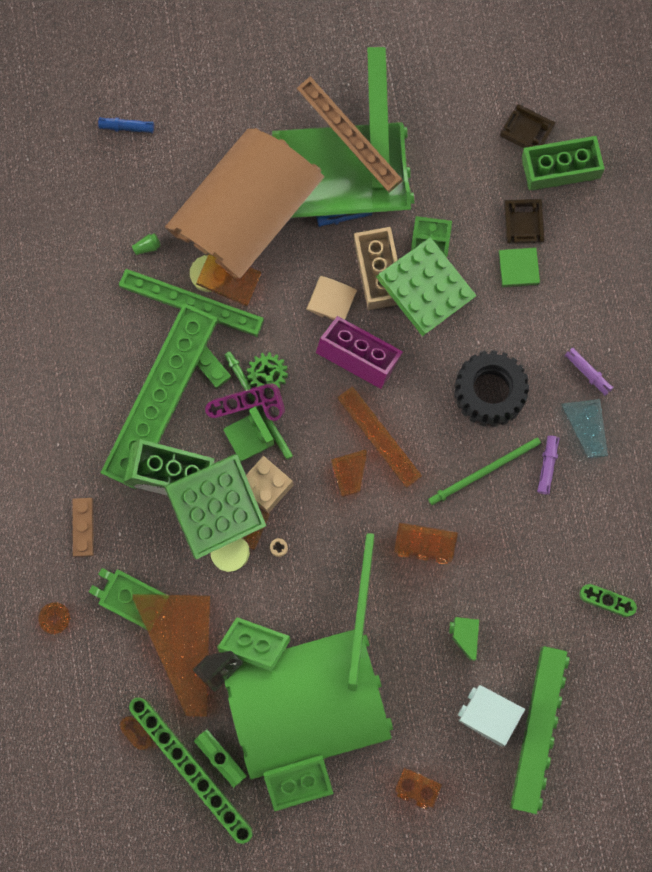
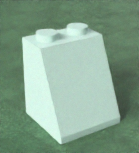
[458,685,525,746]

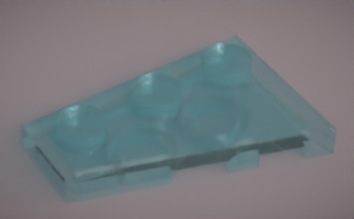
[561,399,608,459]

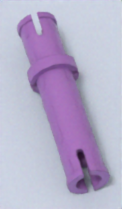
[565,348,614,396]
[537,436,560,495]

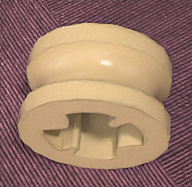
[270,538,288,557]

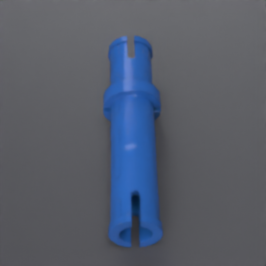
[98,117,154,133]
[316,212,372,227]

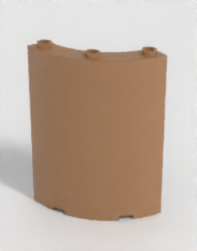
[165,128,325,279]

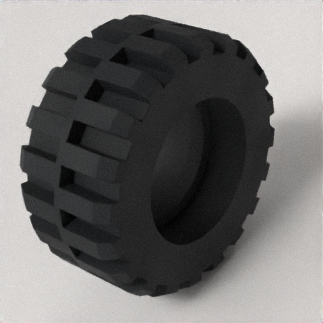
[454,350,529,427]

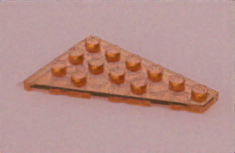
[133,594,210,717]

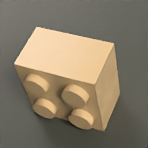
[246,456,294,514]

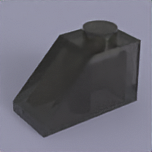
[193,651,243,692]

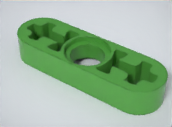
[579,584,637,617]

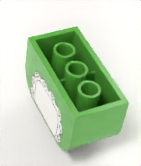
[124,439,215,496]

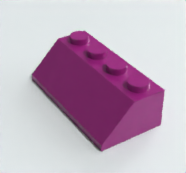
[316,316,403,389]

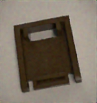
[500,104,556,148]
[504,199,544,244]

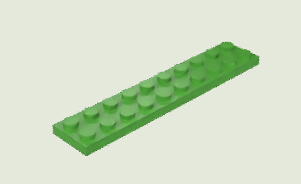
[101,303,219,490]

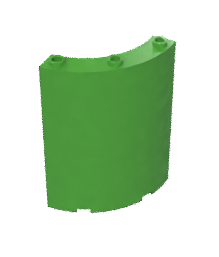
[272,122,414,218]
[222,629,393,779]

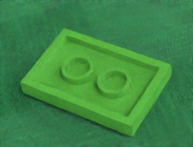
[218,617,290,672]
[263,755,333,811]

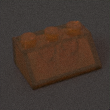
[394,523,458,564]

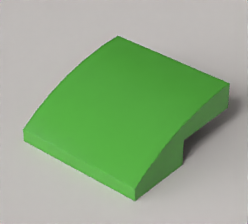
[411,216,452,257]

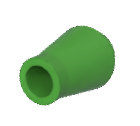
[132,233,161,255]

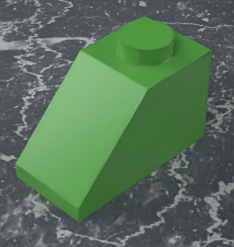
[449,617,479,661]

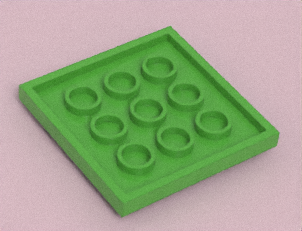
[376,237,476,336]
[164,454,266,559]

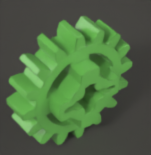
[247,352,288,394]

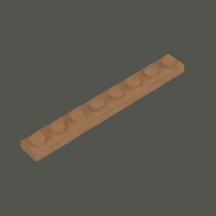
[297,76,403,193]

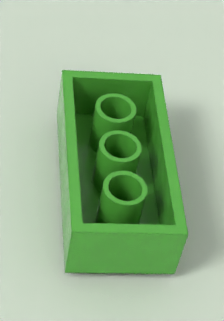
[522,136,605,191]

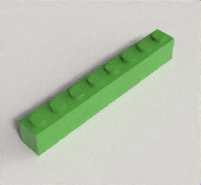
[510,646,569,814]

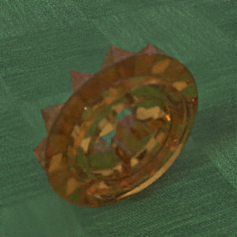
[38,602,71,634]

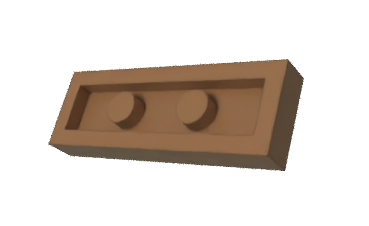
[73,498,94,557]

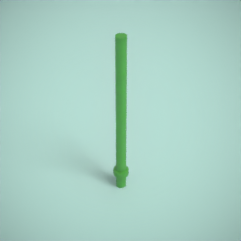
[224,351,293,460]
[428,437,541,505]

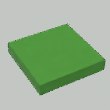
[499,248,540,287]

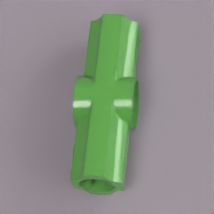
[194,729,247,788]

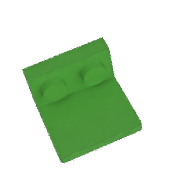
[224,406,275,462]

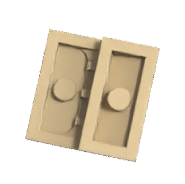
[306,276,357,321]

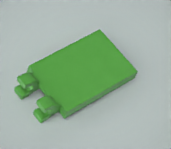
[89,568,169,632]

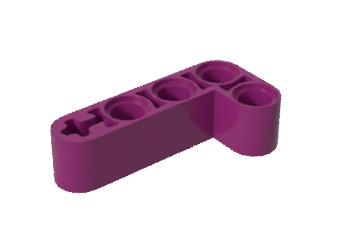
[205,383,285,421]

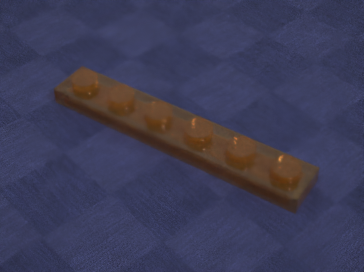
[337,386,422,488]

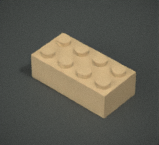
[354,227,398,310]

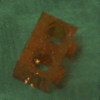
[394,768,442,810]

